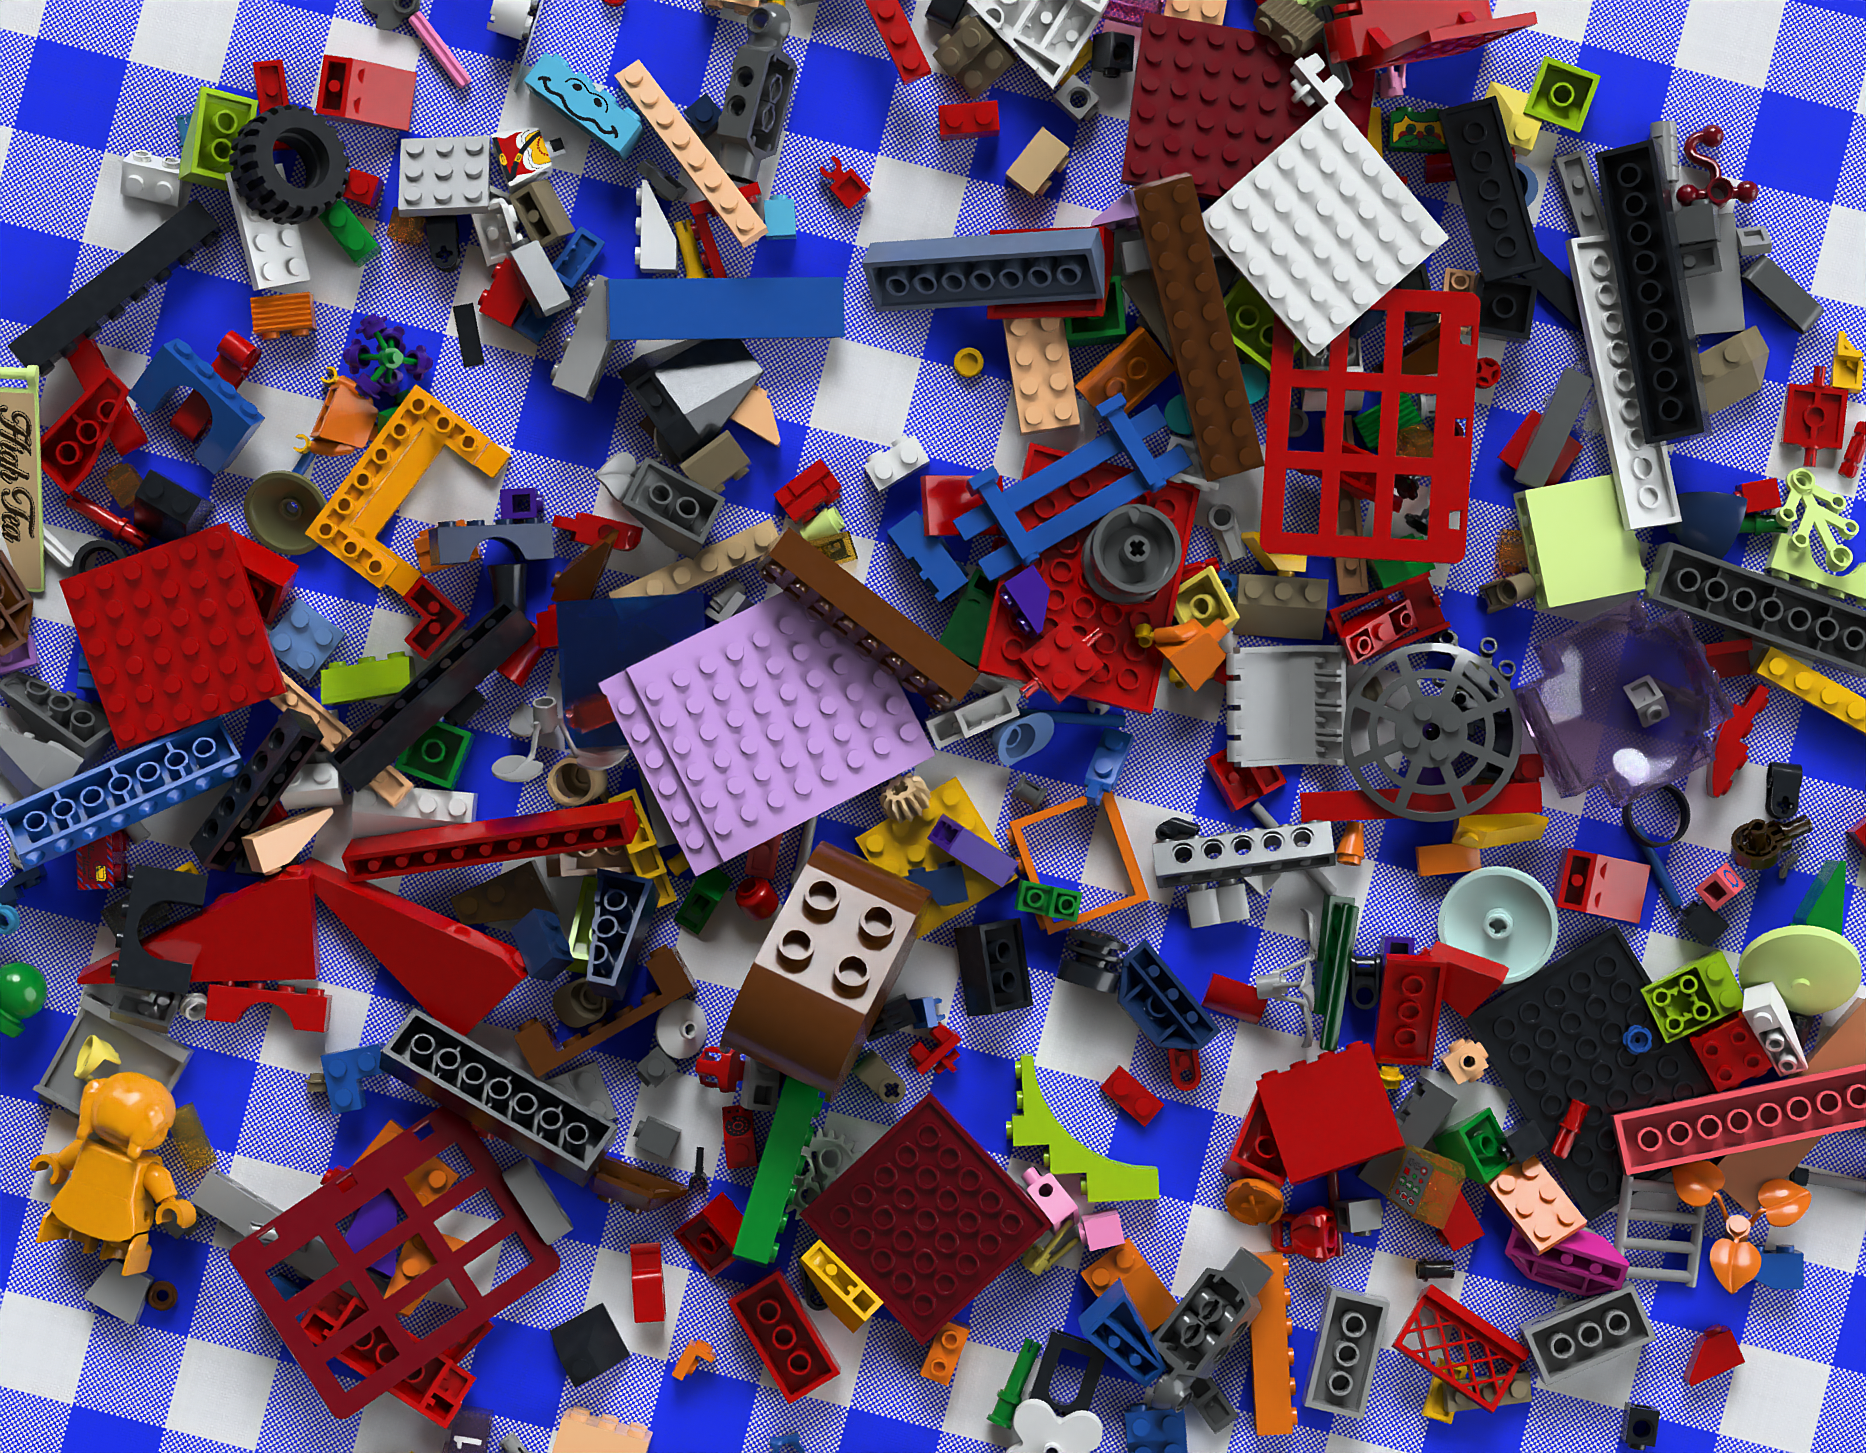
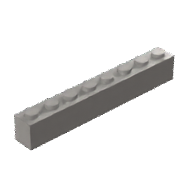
[189,1167,401,1319]

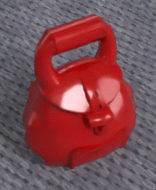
[1271,1206,1338,1264]

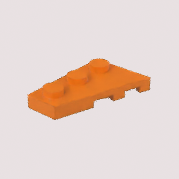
[384,1232,466,1318]

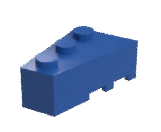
[887,511,969,605]

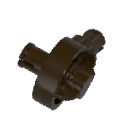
[1730,815,1813,870]

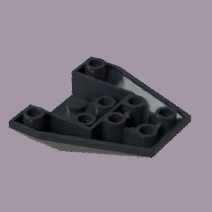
[618,339,764,463]

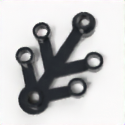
[1432,629,1516,724]

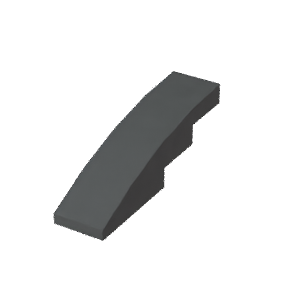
[1513,367,1593,489]
[1151,1323,1239,1434]

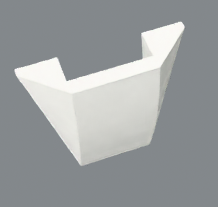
[967,0,1110,90]

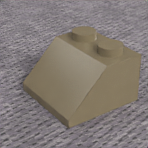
[679,430,752,495]

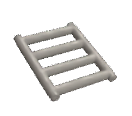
[1614,1174,1707,1288]

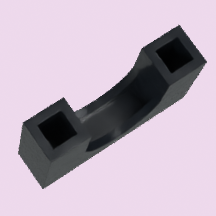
[110,864,208,997]

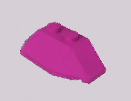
[1505,1226,1630,1296]

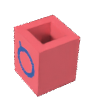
[1695,862,1746,912]

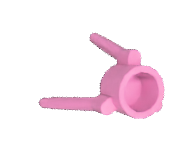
[1373,64,1407,99]

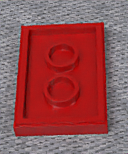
[920,475,1003,536]

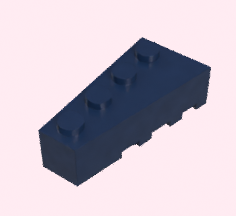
[586,868,661,1001]

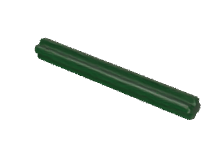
[1319,904,1359,1051]

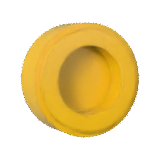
[954,347,984,378]

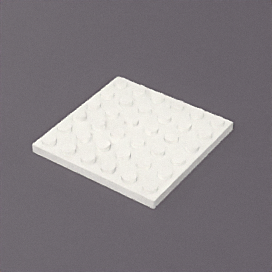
[1202,100,1449,357]

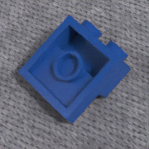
[1123,1403,1188,1453]

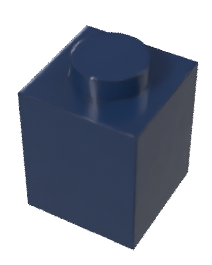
[683,93,722,140]

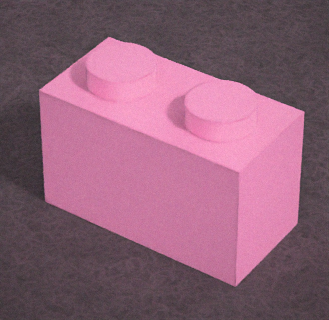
[1077,1208,1125,1251]

